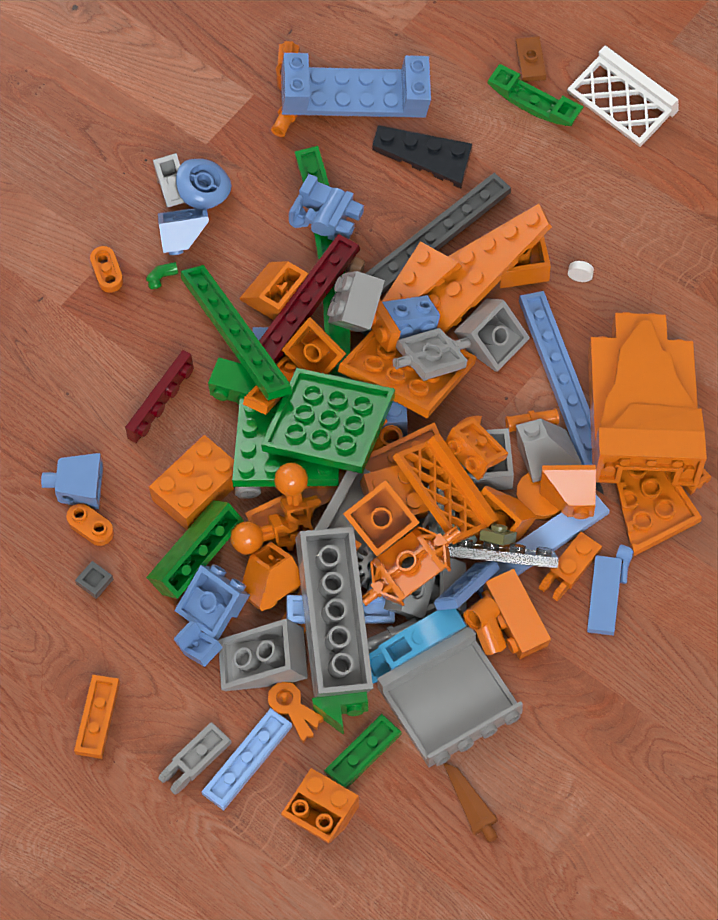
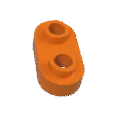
[90,246,123,293]
[66,504,114,546]

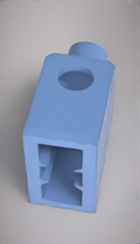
[41,453,103,509]

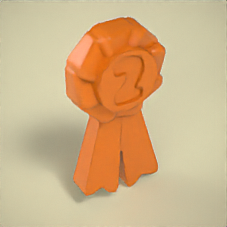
[268,682,324,743]

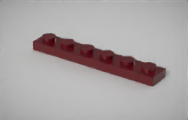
[259,234,360,363]

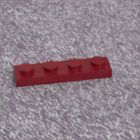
[125,350,194,443]

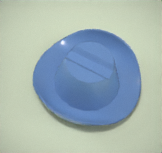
[176,159,231,209]

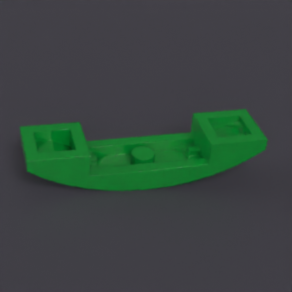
[487,64,584,126]

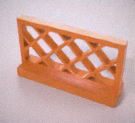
[393,434,499,545]

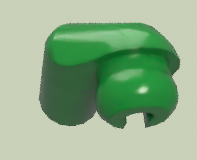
[146,262,178,289]

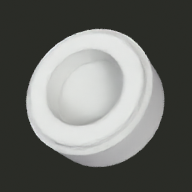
[568,261,594,282]

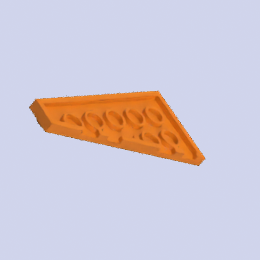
[425,204,552,334]
[615,470,702,557]

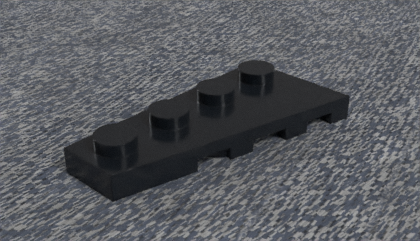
[372,125,472,189]

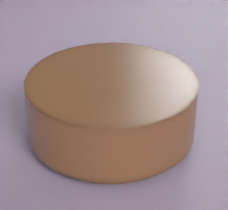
[349,257,365,273]

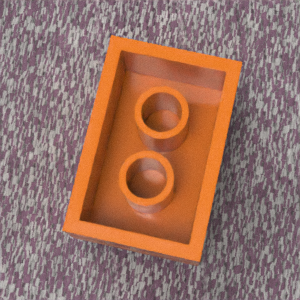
[149,435,234,530]

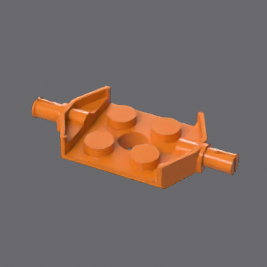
[362,526,462,606]

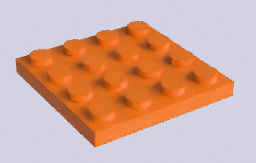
[338,330,477,418]

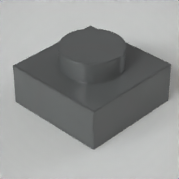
[75,561,114,599]

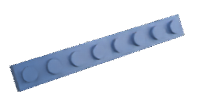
[519,291,592,465]

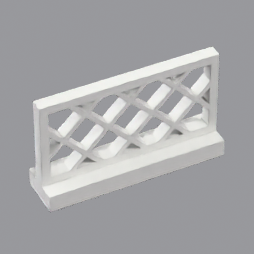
[567,46,679,147]

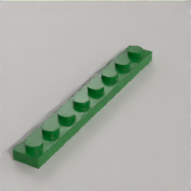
[181,265,292,401]

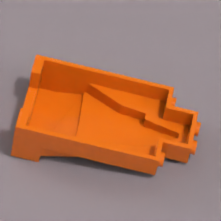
[588,312,707,486]

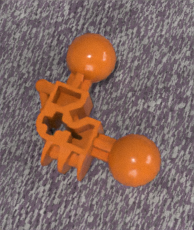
[231,463,321,555]

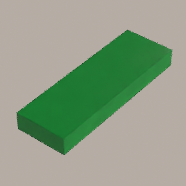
[324,714,402,788]

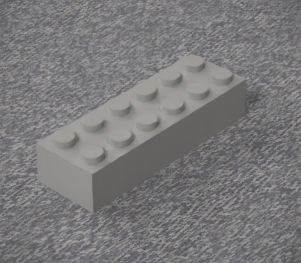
[295,527,373,698]

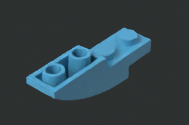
[369,608,467,684]

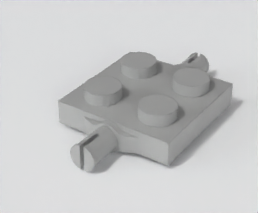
[393,328,471,381]

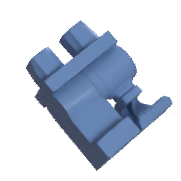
[289,174,364,240]

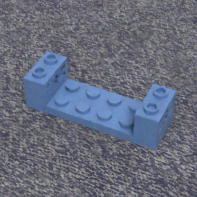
[281,53,431,118]

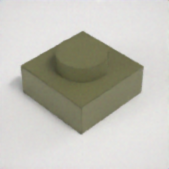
[479,524,517,546]

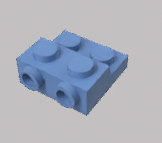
[174,564,250,640]

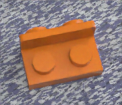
[445,418,508,480]

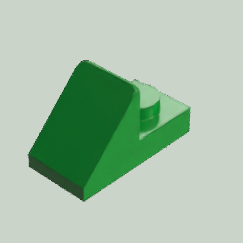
[312,691,369,734]

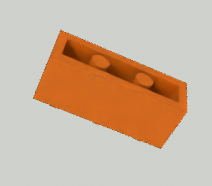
[482,569,551,660]

